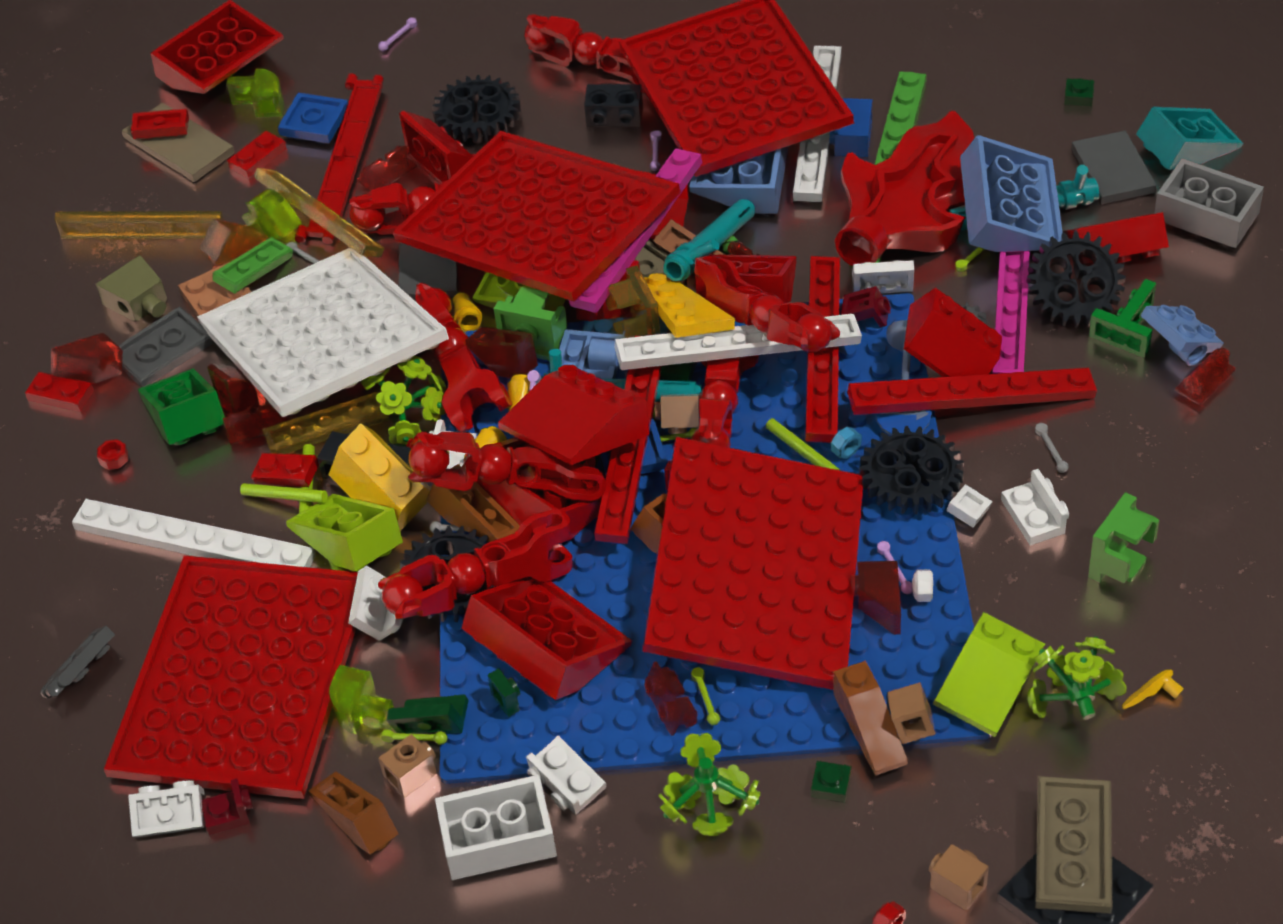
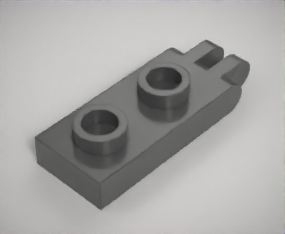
[41,626,115,699]

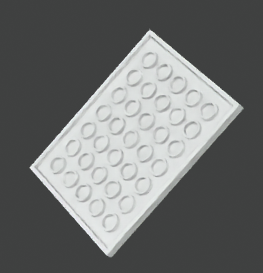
[197,246,449,417]

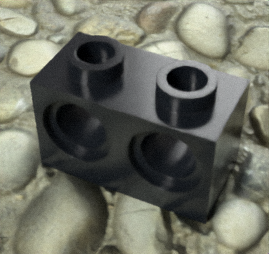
[584,84,643,127]

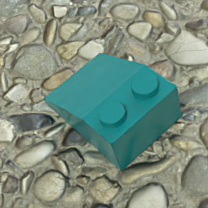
[1136,107,1243,170]

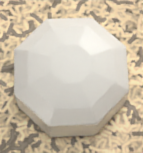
[912,569,933,602]

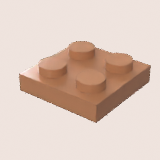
[178,262,252,317]

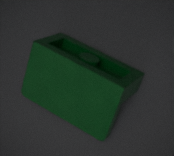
[386,695,469,734]

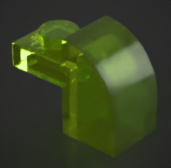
[227,69,284,118]
[241,188,302,240]
[329,665,394,734]

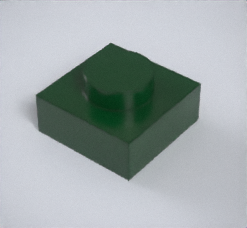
[1064,78,1094,106]
[659,362,697,381]
[487,668,521,717]
[811,761,852,803]

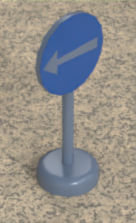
[875,320,932,436]

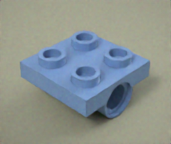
[1140,305,1224,366]
[559,329,624,379]

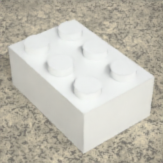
[435,775,557,880]

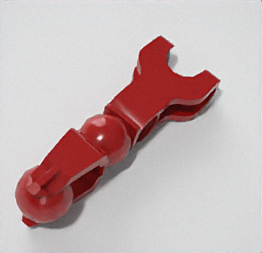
[524,14,646,93]
[349,180,448,235]
[694,255,840,353]
[415,282,513,432]
[691,355,759,448]
[408,432,606,501]
[378,509,573,619]

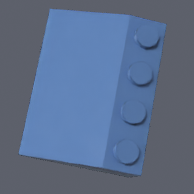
[960,135,1063,252]
[689,146,789,214]

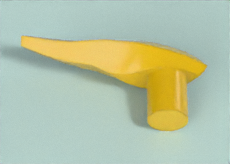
[1122,670,1184,709]

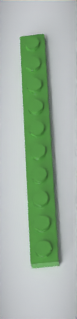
[849,71,926,268]

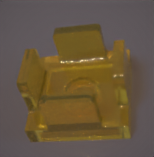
[606,266,660,338]

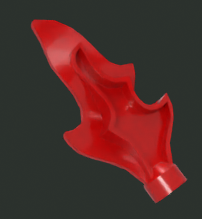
[835,111,975,266]

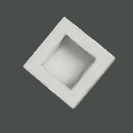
[946,484,992,528]

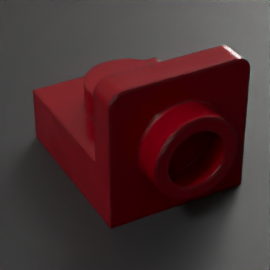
[841,286,891,328]
[202,778,253,836]

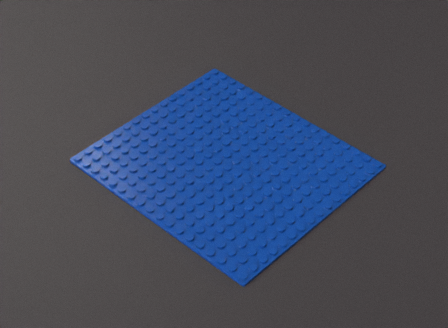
[440,293,991,784]

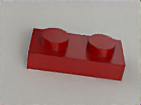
[131,109,189,139]
[227,130,287,179]
[25,372,94,412]
[251,453,319,487]

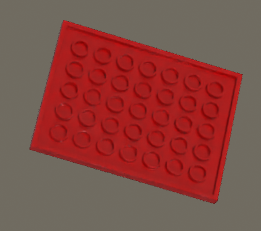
[619,0,854,177]
[393,131,681,302]
[642,437,863,690]
[104,556,358,799]

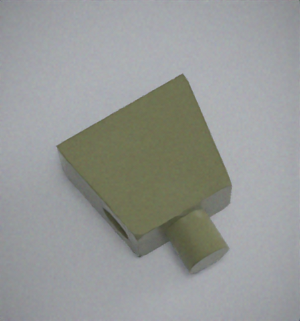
[96,255,167,321]

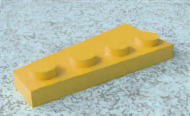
[639,273,735,338]

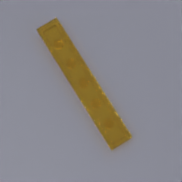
[254,167,385,257]
[54,211,227,239]

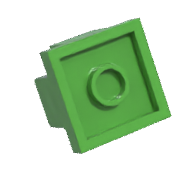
[494,287,567,361]
[1088,492,1159,583]

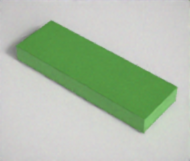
[212,237,293,293]

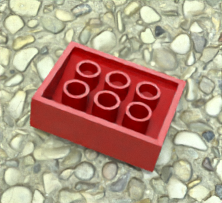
[150,0,284,94]
[498,365,649,465]
[463,437,602,544]
[461,577,632,700]

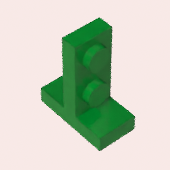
[1089,279,1156,358]

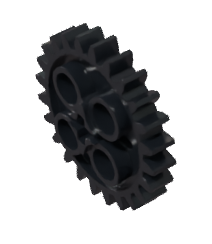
[432,75,521,143]
[1026,231,1126,327]
[859,426,964,515]
[400,525,499,622]

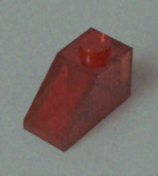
[465,327,538,379]
[51,332,123,383]
[207,364,266,422]
[851,561,901,634]

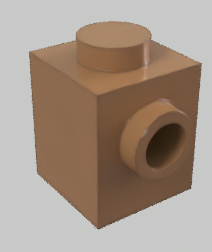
[655,394,699,434]
[887,682,936,744]
[378,734,437,798]
[929,844,989,911]

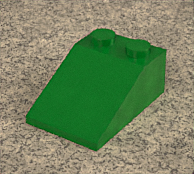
[138,368,227,445]

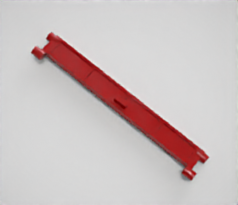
[295,73,384,245]

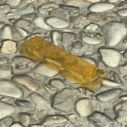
[262,391,389,454]

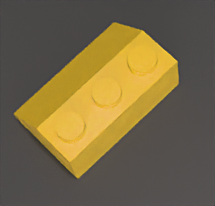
[329,423,431,531]

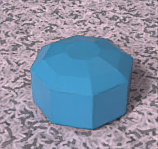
[831,427,862,459]

